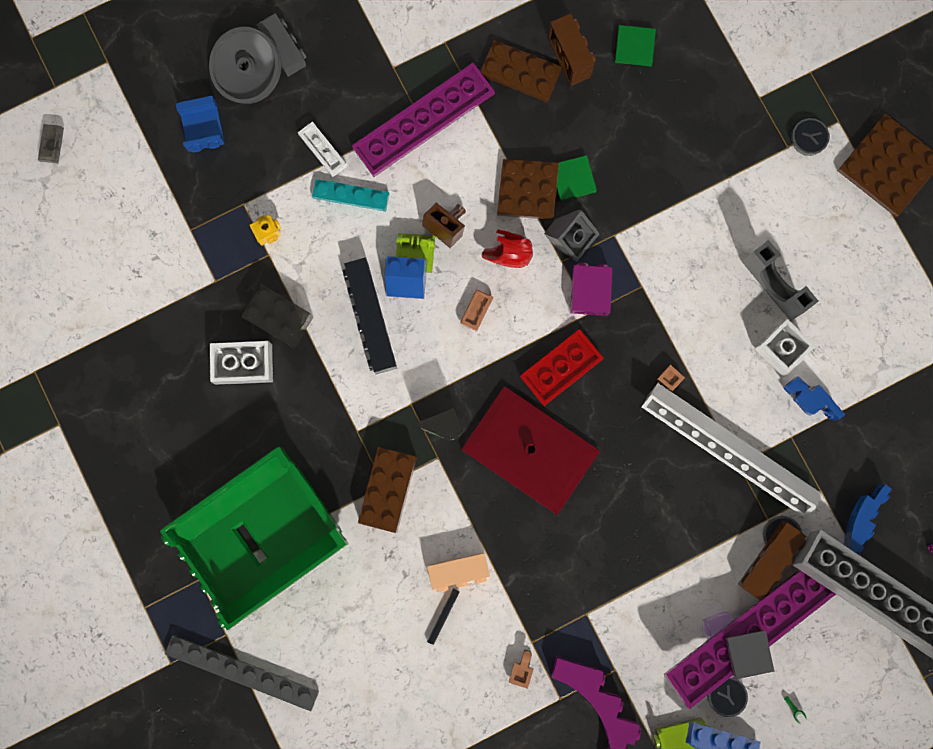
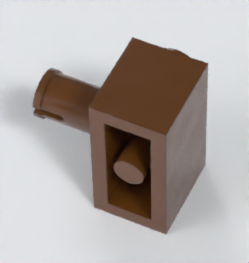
[422,202,466,248]

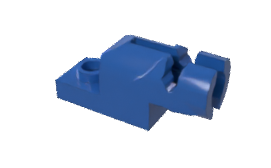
[783,376,845,421]

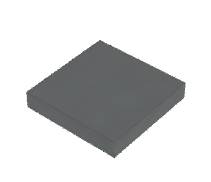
[725,630,775,679]

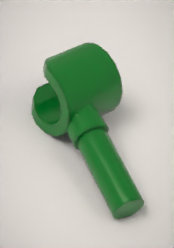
[784,696,807,724]

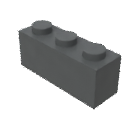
[256,13,307,77]

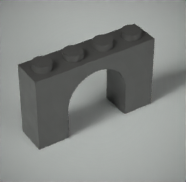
[742,240,819,321]

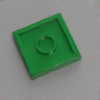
[615,25,656,66]
[557,156,597,202]

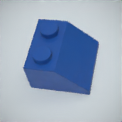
[385,256,427,299]

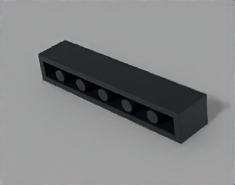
[342,257,398,375]

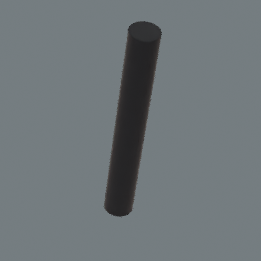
[427,588,460,645]

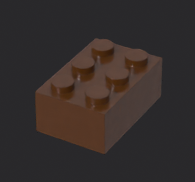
[548,13,596,86]

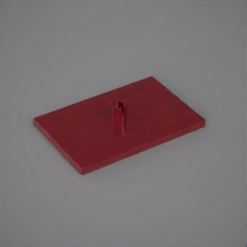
[461,386,600,515]

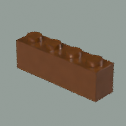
[738,520,807,601]

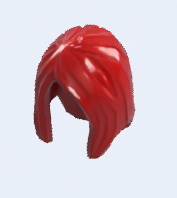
[481,229,533,268]

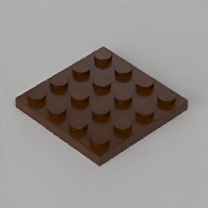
[837,114,933,217]

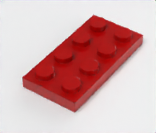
[520,329,604,406]

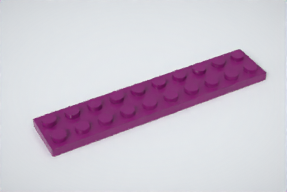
[664,570,836,709]

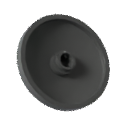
[209,27,281,104]

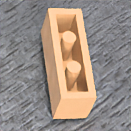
[427,553,490,592]

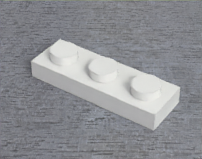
[298,122,347,177]

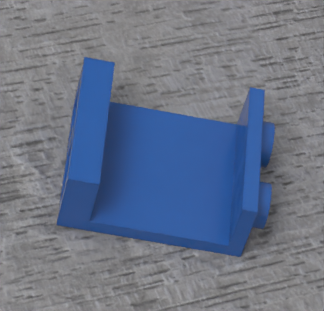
[176,96,225,153]

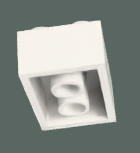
[210,341,273,385]

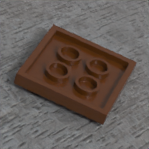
[497,159,559,220]

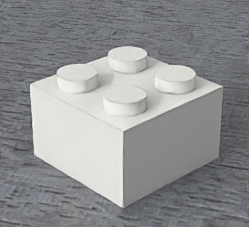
[755,319,815,376]

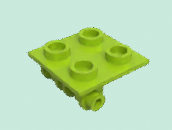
[396,233,435,273]

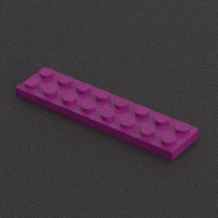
[352,63,495,178]

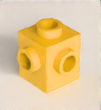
[249,215,282,246]

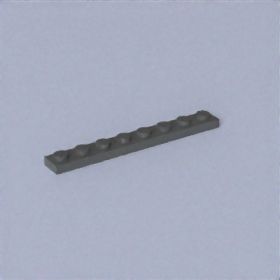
[165,635,319,711]

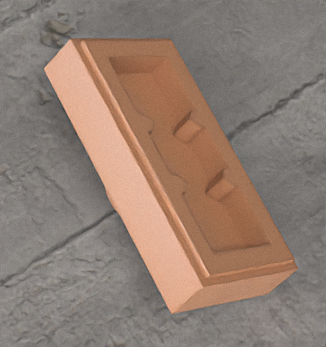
[460,289,493,332]

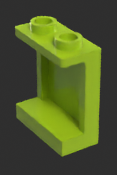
[653,717,706,749]

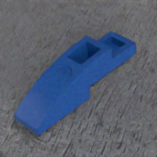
[844,484,891,555]

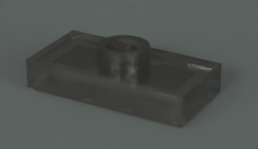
[38,124,64,164]

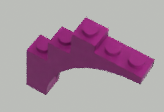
[551,656,641,749]

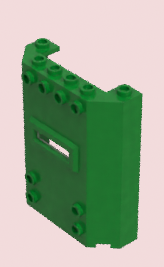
[160,447,349,631]

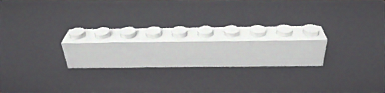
[642,383,821,518]

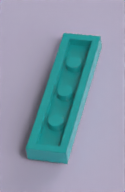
[312,179,390,212]

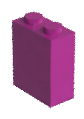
[570,263,612,316]

